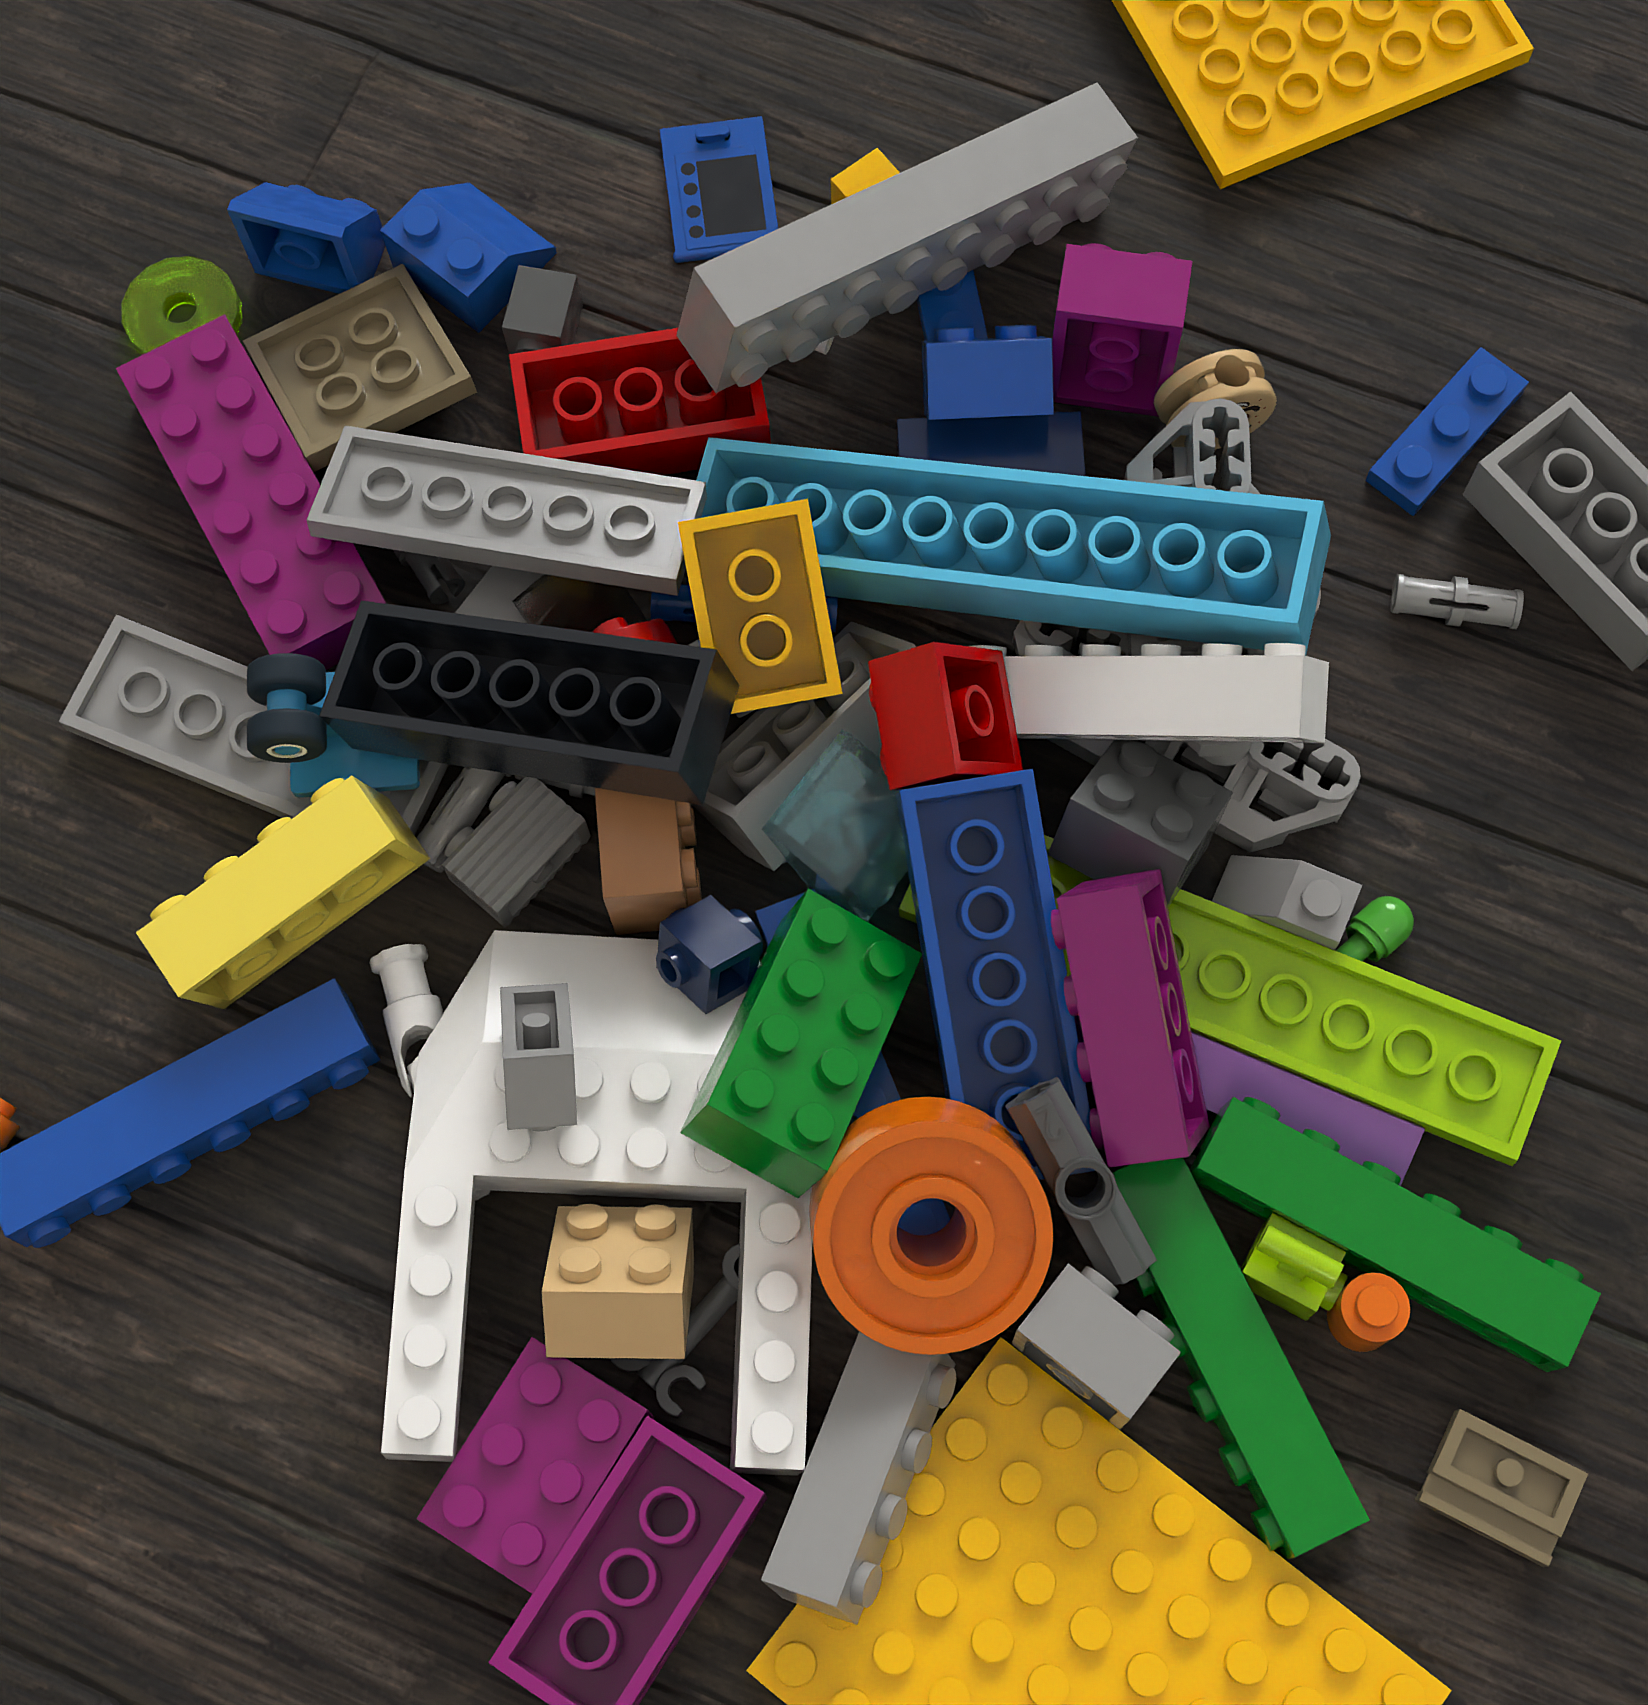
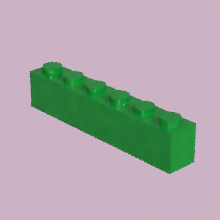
[1190,1097,1601,1372]
[1113,1158,1370,1560]

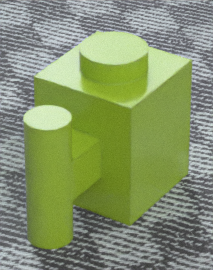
[1240,1213,1348,1321]

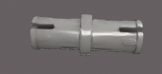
[1390,574,1524,629]

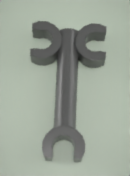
[610,1243,740,1419]

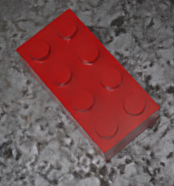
[509,328,771,475]

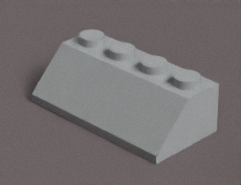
[691,622,916,871]

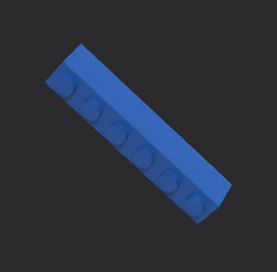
[0,978,380,1248]

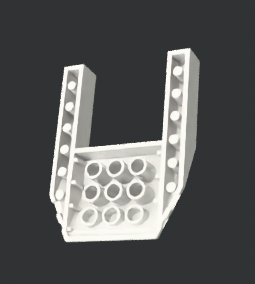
[381,930,812,1476]

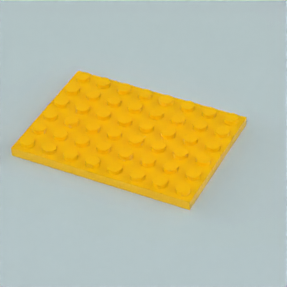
[746,1337,1452,1705]

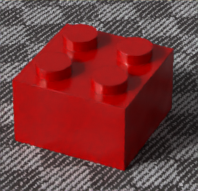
[868,642,1023,791]

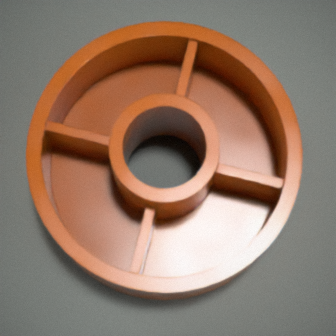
[809,1097,1053,1355]

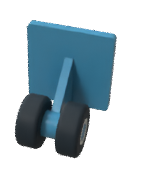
[247,653,420,798]

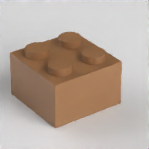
[595,788,702,935]

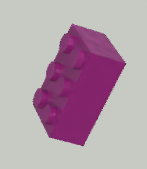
[1052,243,1193,417]
[417,1337,654,1594]

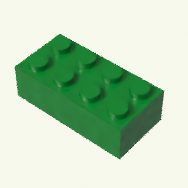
[680,888,922,1198]

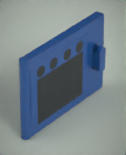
[660,116,778,263]

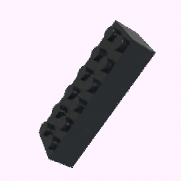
[319,600,740,805]

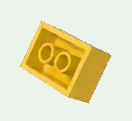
[678,499,843,714]

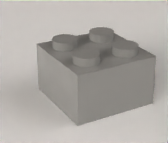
[1011,1263,1181,1430]

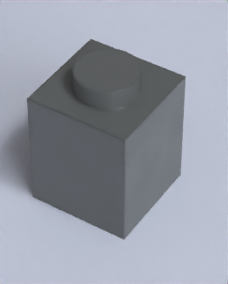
[502,265,583,354]

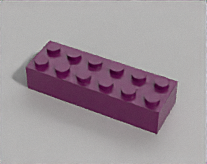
[116,314,386,670]

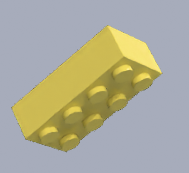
[136,775,430,1009]

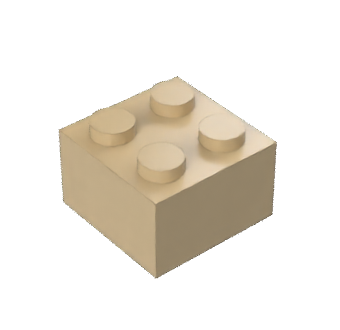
[542,1204,694,1359]

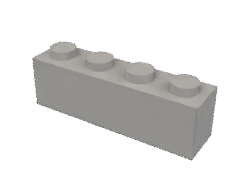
[761,1331,956,1625]

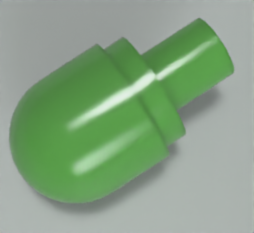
[1336,896,1414,962]

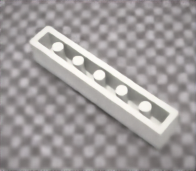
[969,643,1329,743]

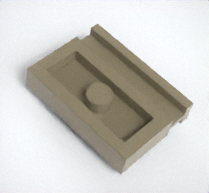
[1414,1409,1588,1567]

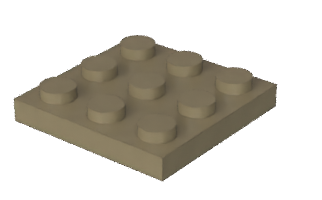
[243,264,477,473]

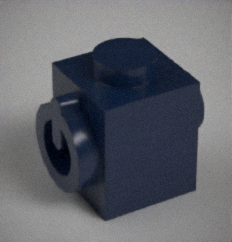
[656,895,763,1014]

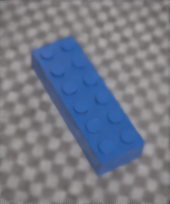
[896,769,1095,1180]

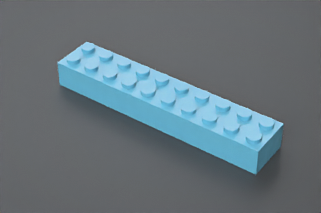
[696,437,1331,655]

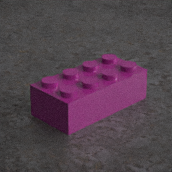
[1051,869,1209,1167]
[488,1416,768,1705]

